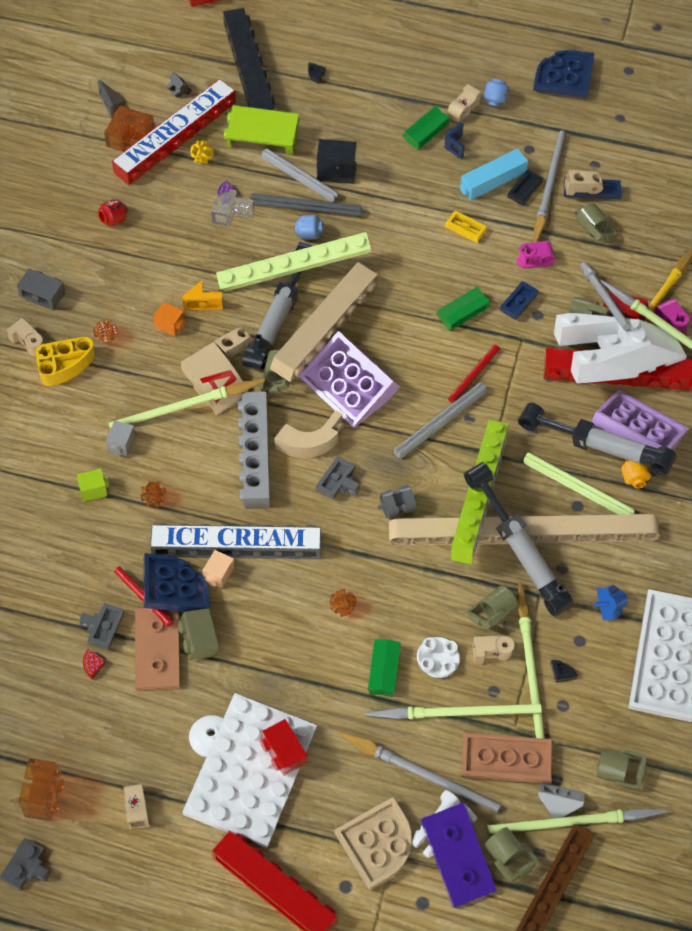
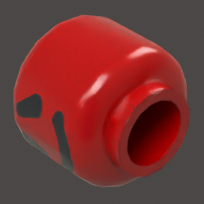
[98,199,128,227]

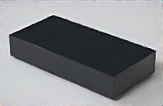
[507,169,544,206]

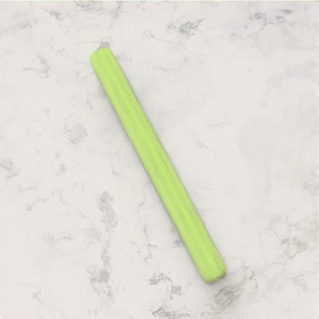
[523,453,635,515]

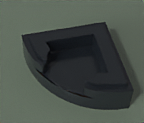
[308,62,326,84]
[550,660,577,683]

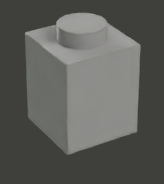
[106,421,135,456]

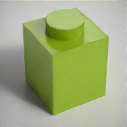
[76,468,110,502]

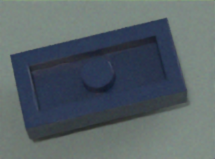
[500,281,539,320]

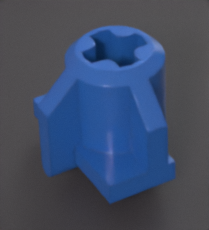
[594,585,628,620]

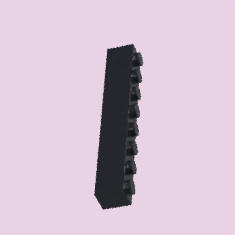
[223,8,278,111]

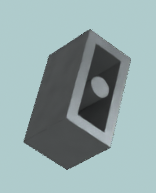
[17,268,65,311]

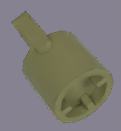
[576,203,618,241]
[569,297,612,317]
[260,350,290,395]
[467,585,518,629]
[596,748,647,790]
[485,827,538,882]

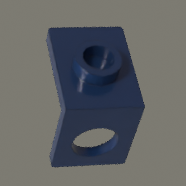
[444,122,464,159]

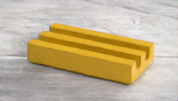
[445,210,488,244]

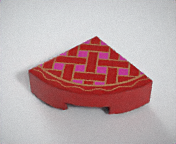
[83,649,106,680]

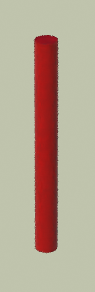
[448,344,500,403]
[114,566,173,627]

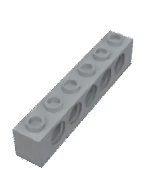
[238,392,270,509]

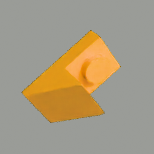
[183,280,223,310]

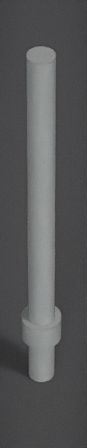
[580,262,630,331]

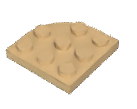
[334,797,412,891]

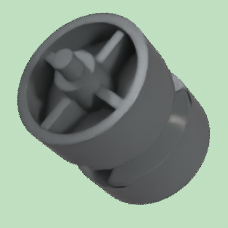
[377,485,418,519]

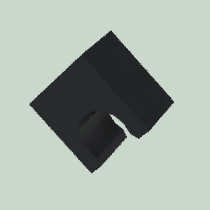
[317,139,357,184]

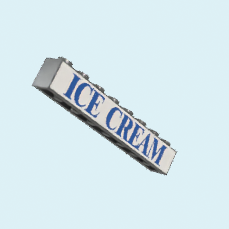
[150,523,321,559]

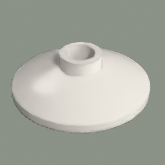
[189,715,223,757]

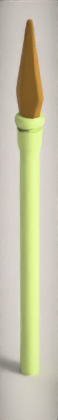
[109,379,265,430]
[518,581,545,739]

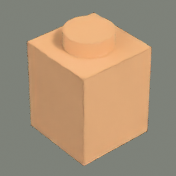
[202,550,234,588]

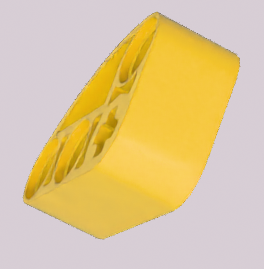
[35,337,95,386]

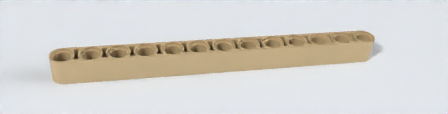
[388,514,660,546]

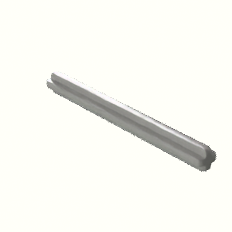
[394,383,487,459]

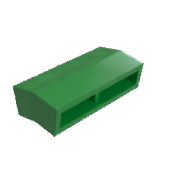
[402,105,450,150]
[436,286,490,331]
[368,639,401,697]

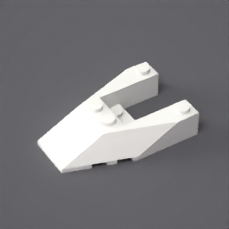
[554,313,686,384]

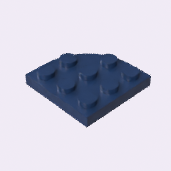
[533,50,594,99]
[143,553,209,612]

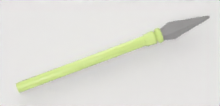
[601,280,692,349]
[364,704,541,720]
[487,809,667,835]

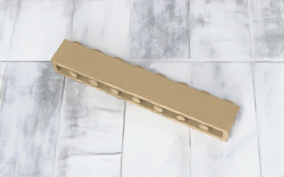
[270,262,377,382]

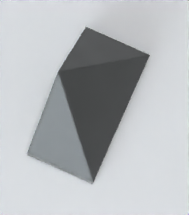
[97,80,126,119]

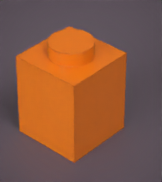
[153,302,186,336]

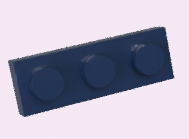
[564,177,621,200]

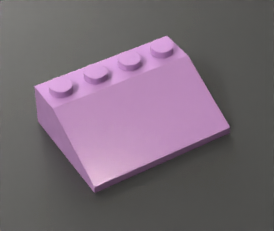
[299,331,401,428]
[591,390,689,468]

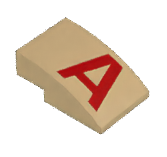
[181,342,249,416]

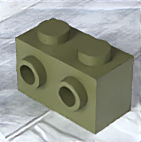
[178,609,219,660]

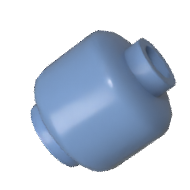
[484,78,509,107]
[295,215,324,240]

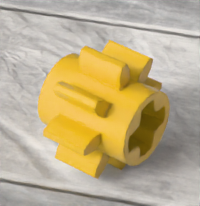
[190,140,214,164]

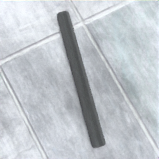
[250,193,362,217]

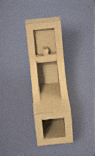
[275,410,344,458]

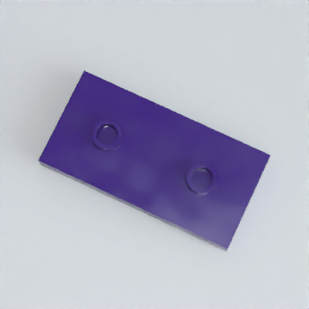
[420,802,497,908]

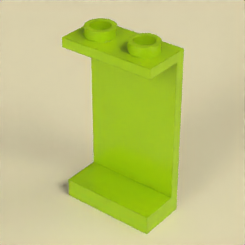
[224,105,299,155]

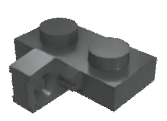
[316,456,360,500]
[79,603,125,650]
[0,838,50,891]

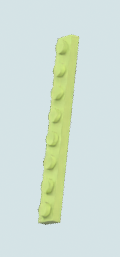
[216,232,372,293]

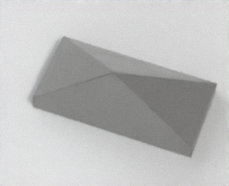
[538,783,585,818]

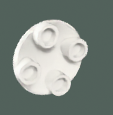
[417,637,460,678]

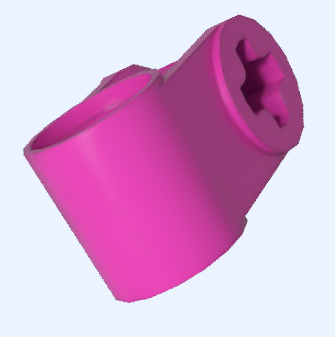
[517,241,556,268]
[654,299,690,335]

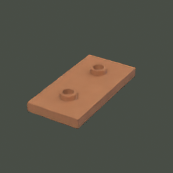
[135,608,180,691]
[461,733,553,784]

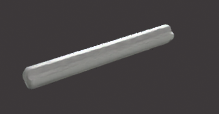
[262,148,339,202]

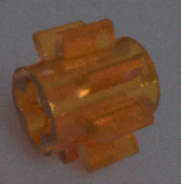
[93,320,118,342]
[140,481,166,507]
[329,589,356,617]

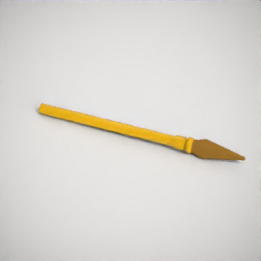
[644,249,692,322]

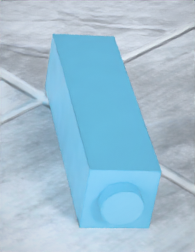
[460,148,528,200]

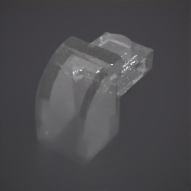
[211,191,254,226]

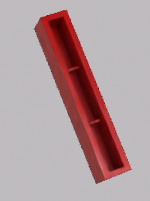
[212,830,337,931]

